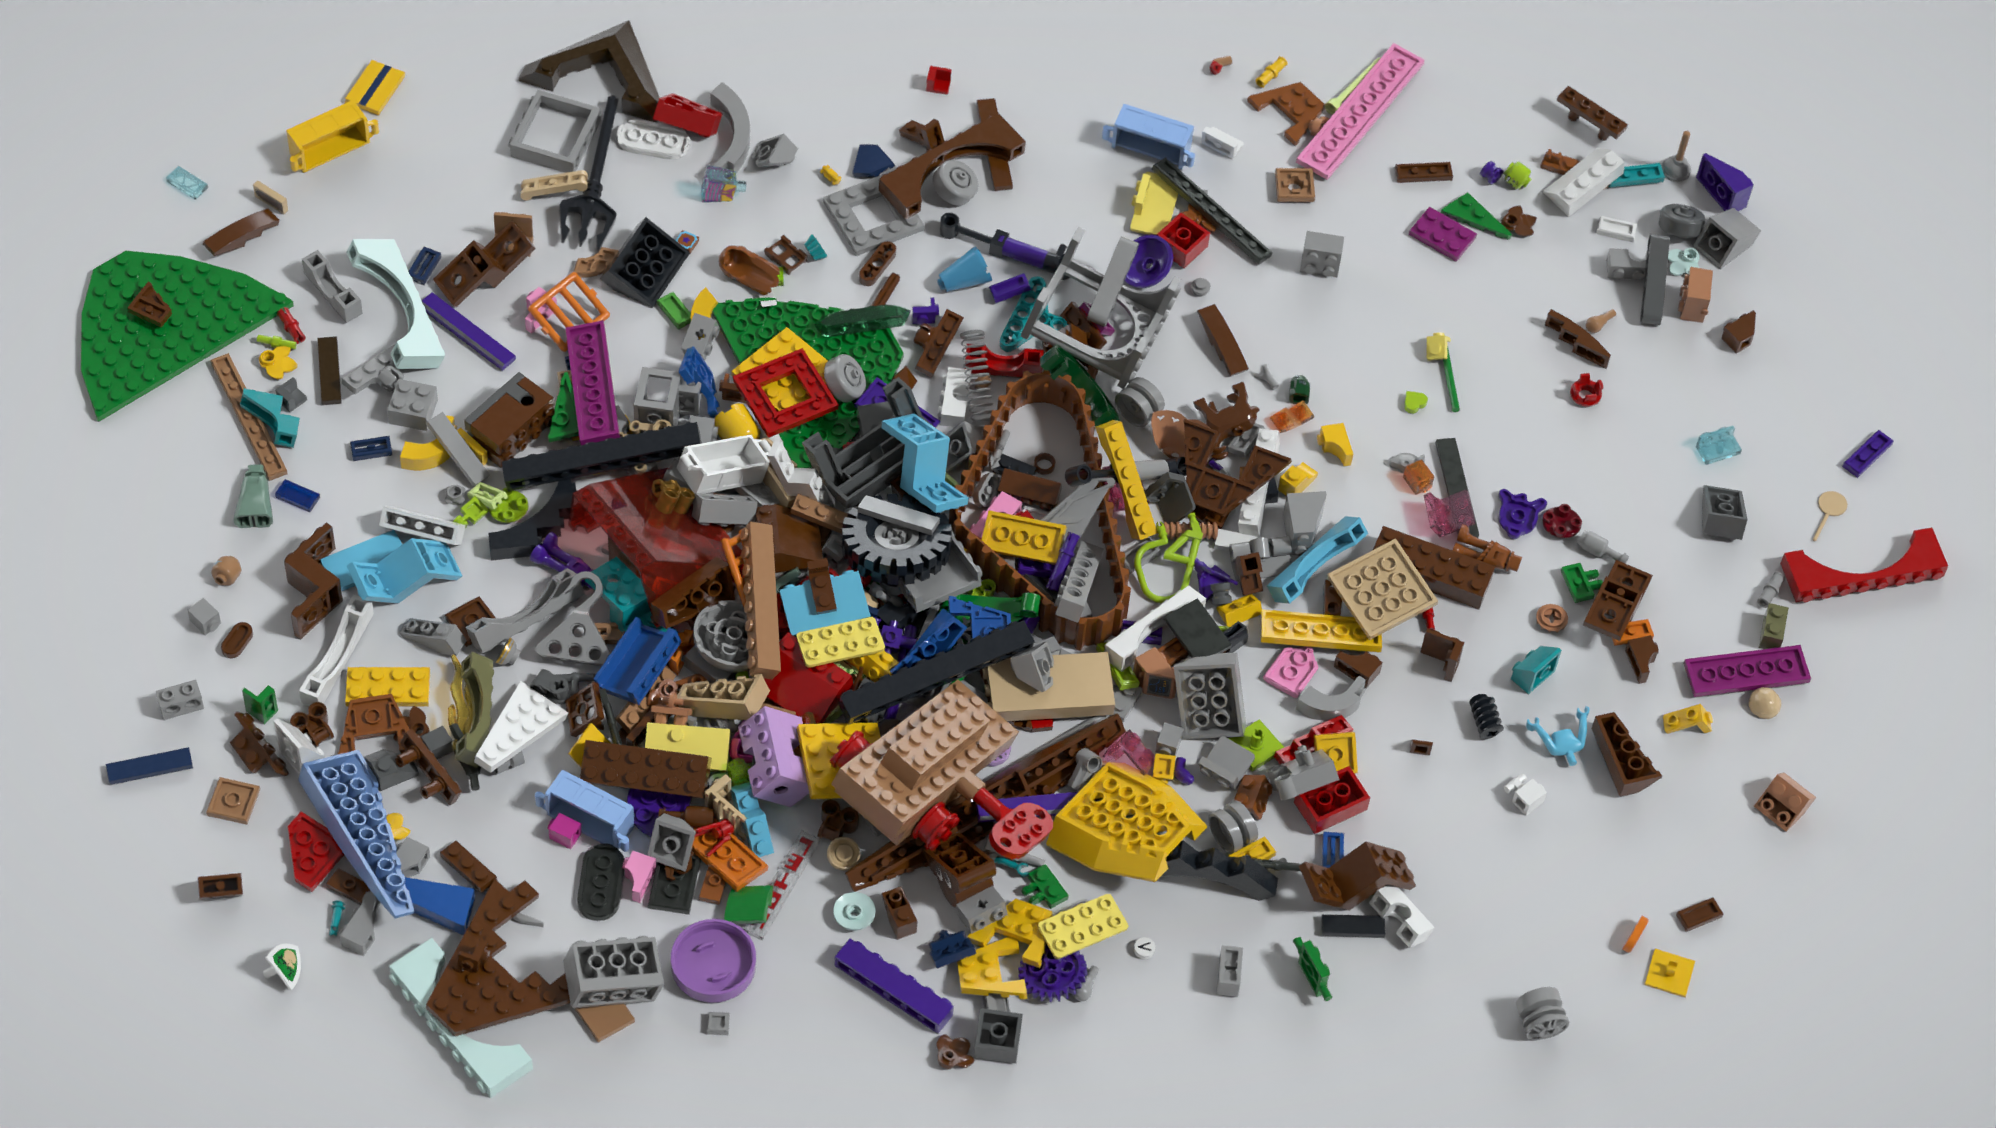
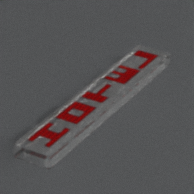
[744,830,820,940]

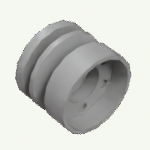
[1516,987,1569,1040]

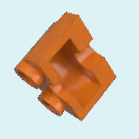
[667,629,695,675]

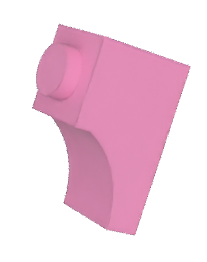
[525,287,557,334]
[622,850,656,903]

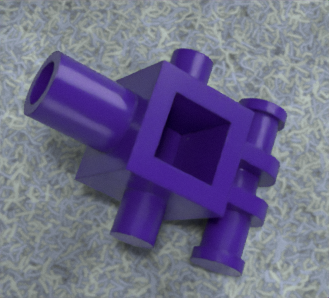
[875,618,916,655]

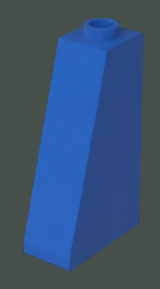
[405,877,475,935]

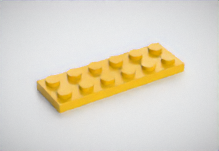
[1261,609,1382,653]

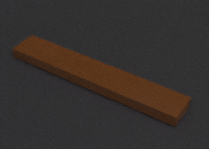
[977,98,1013,191]

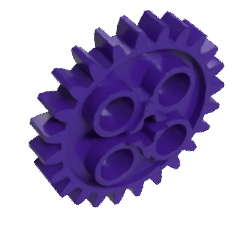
[1018,942,1087,1003]

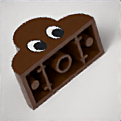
[922,831,996,907]

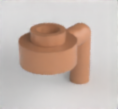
[1308,116,1330,136]

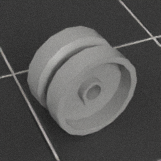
[1115,377,1165,428]
[1208,800,1258,854]

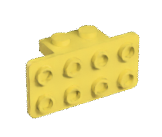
[1130,172,1178,235]
[796,617,885,667]
[1038,894,1128,959]

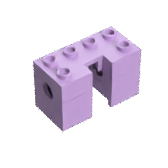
[738,706,809,807]

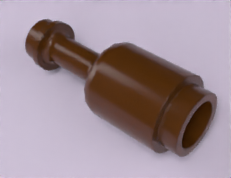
[658,806,714,827]

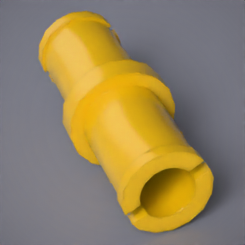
[1255,56,1288,88]

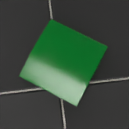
[724,885,773,924]

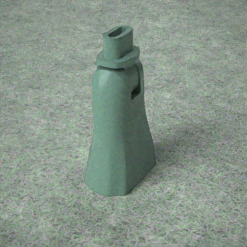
[234,464,273,528]

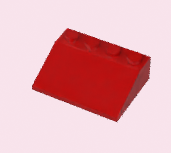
[764,632,853,724]

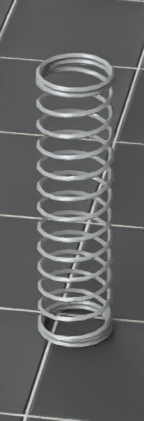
[960,330,993,430]

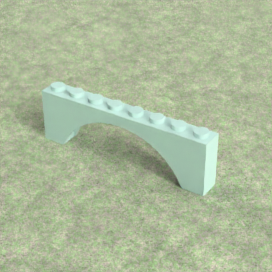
[347,239,445,369]
[389,938,533,1098]

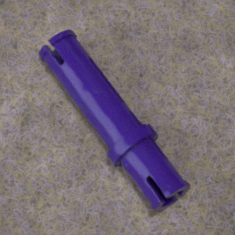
[1046,532,1080,592]

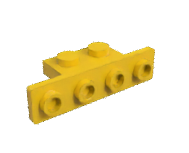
[847,651,899,682]

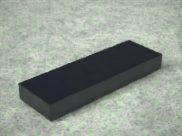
[1321,914,1385,938]

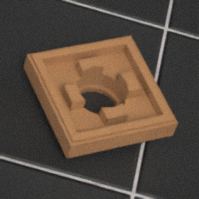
[1275,168,1315,202]

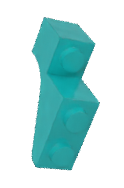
[240,388,300,448]

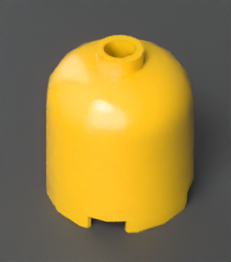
[714,403,760,440]

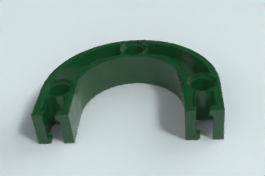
[1040,345,1119,427]

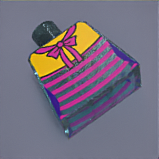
[701,165,746,203]

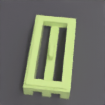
[467,482,508,509]

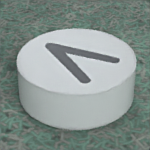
[1134,937,1155,960]

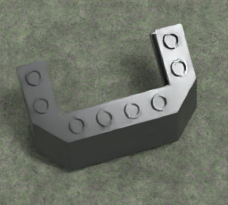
[802,377,934,509]

